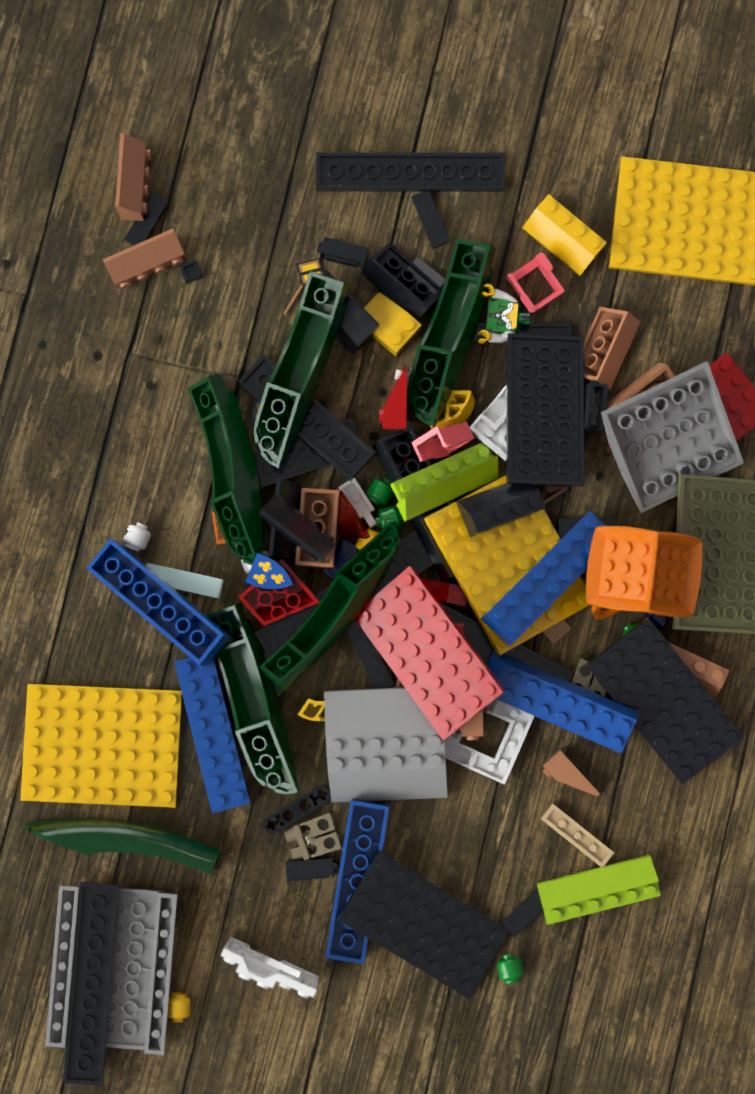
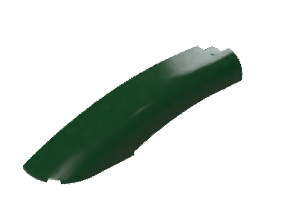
[407,239,496,427]
[254,271,349,468]
[188,373,263,565]
[260,522,400,692]
[206,602,299,794]
[24,817,221,874]

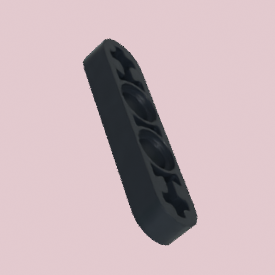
[263,786,331,834]

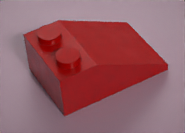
[379,366,407,429]

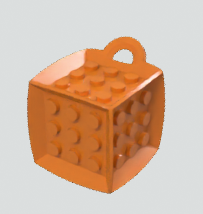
[586,526,702,619]

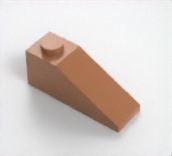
[542,750,600,796]

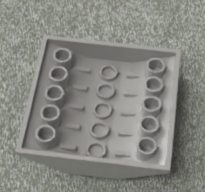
[601,361,744,513]
[324,687,448,803]

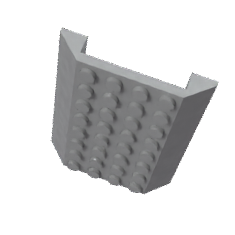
[45,885,178,1055]

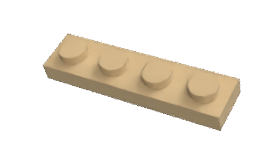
[540,804,614,867]

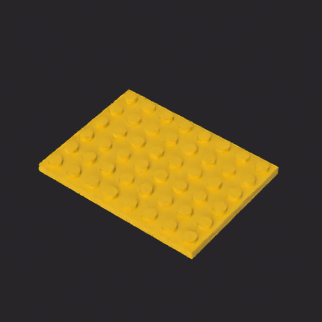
[609,156,755,285]
[424,476,589,656]
[20,684,182,808]

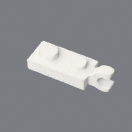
[338,478,377,529]

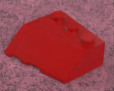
[238,559,319,626]

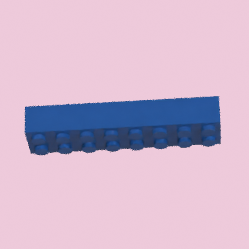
[481,511,605,647]
[86,538,231,667]
[487,650,638,753]
[174,657,252,813]
[325,799,389,964]

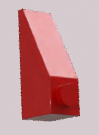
[421,578,467,607]

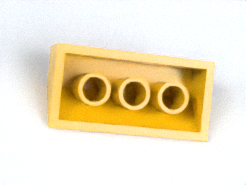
[522,194,607,276]

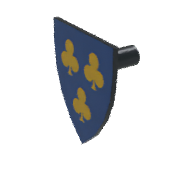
[245,552,293,589]

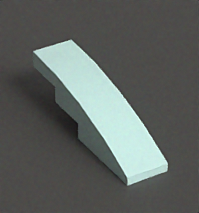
[147,563,224,599]

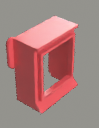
[506,252,565,316]
[411,421,475,462]

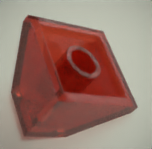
[337,490,370,539]

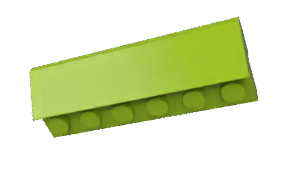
[390,442,498,521]
[536,854,661,925]

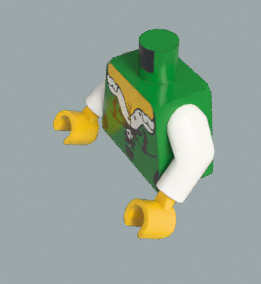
[478,284,532,344]

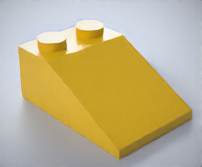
[364,292,422,357]

